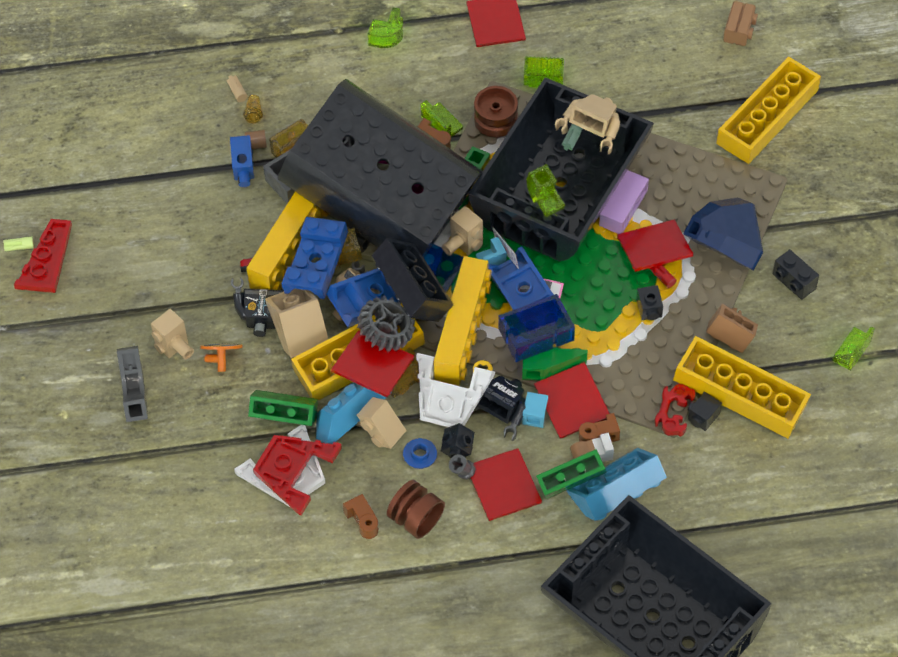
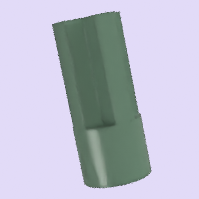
[562,124,583,150]

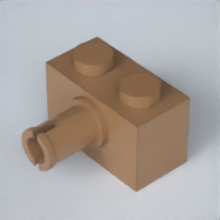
[706,304,758,353]

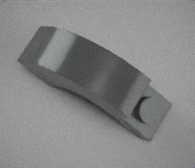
[117,346,148,422]

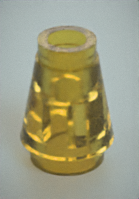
[243,95,263,124]

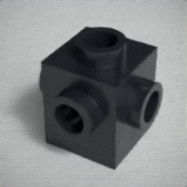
[441,423,475,458]

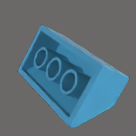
[567,448,667,521]

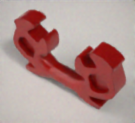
[655,384,695,437]

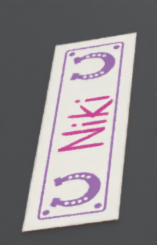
[493,228,519,269]

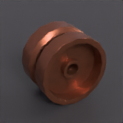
[474,86,518,137]

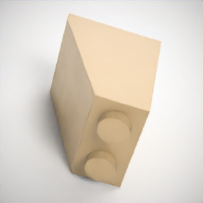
[265,288,328,358]

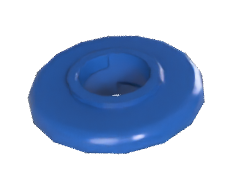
[403,438,437,469]

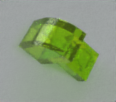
[368,7,403,48]
[526,164,565,217]

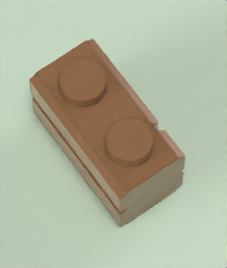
[723,1,758,46]

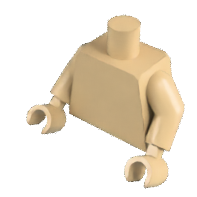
[555,94,620,154]

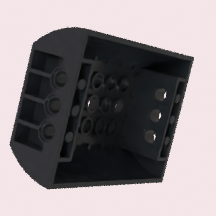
[468,78,654,262]
[278,79,483,258]
[541,495,772,657]

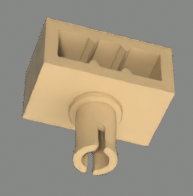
[442,206,483,256]
[151,309,194,360]
[357,397,407,449]

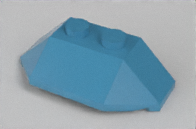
[316,382,392,444]

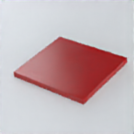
[466,0,526,47]
[617,219,693,272]
[331,330,414,398]
[534,362,610,439]
[470,448,542,521]

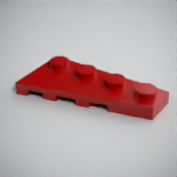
[14,219,72,293]

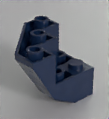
[683,197,763,271]

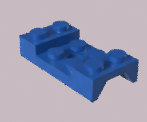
[281,217,348,299]
[488,246,565,336]
[326,268,399,327]

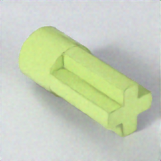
[3,236,34,251]

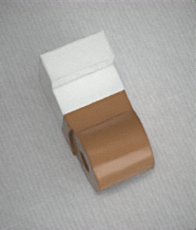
[570,433,614,462]

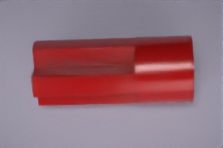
[649,265,677,288]

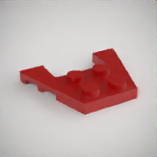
[253,435,342,516]

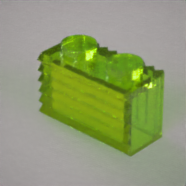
[524,56,564,88]

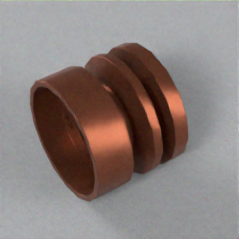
[387,479,445,539]

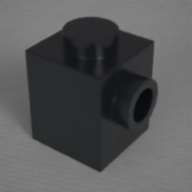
[636,285,663,321]
[688,392,722,431]

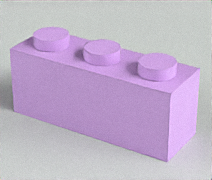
[599,170,649,234]

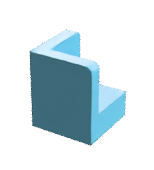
[476,237,507,266]
[522,392,548,428]

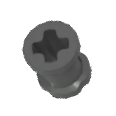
[449,454,476,480]

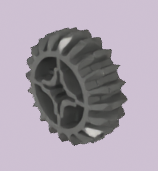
[357,295,415,352]

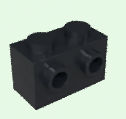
[772,249,819,300]

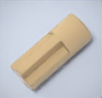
[226,75,248,102]

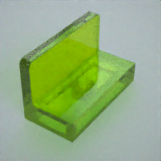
[420,100,463,137]
[832,327,875,371]

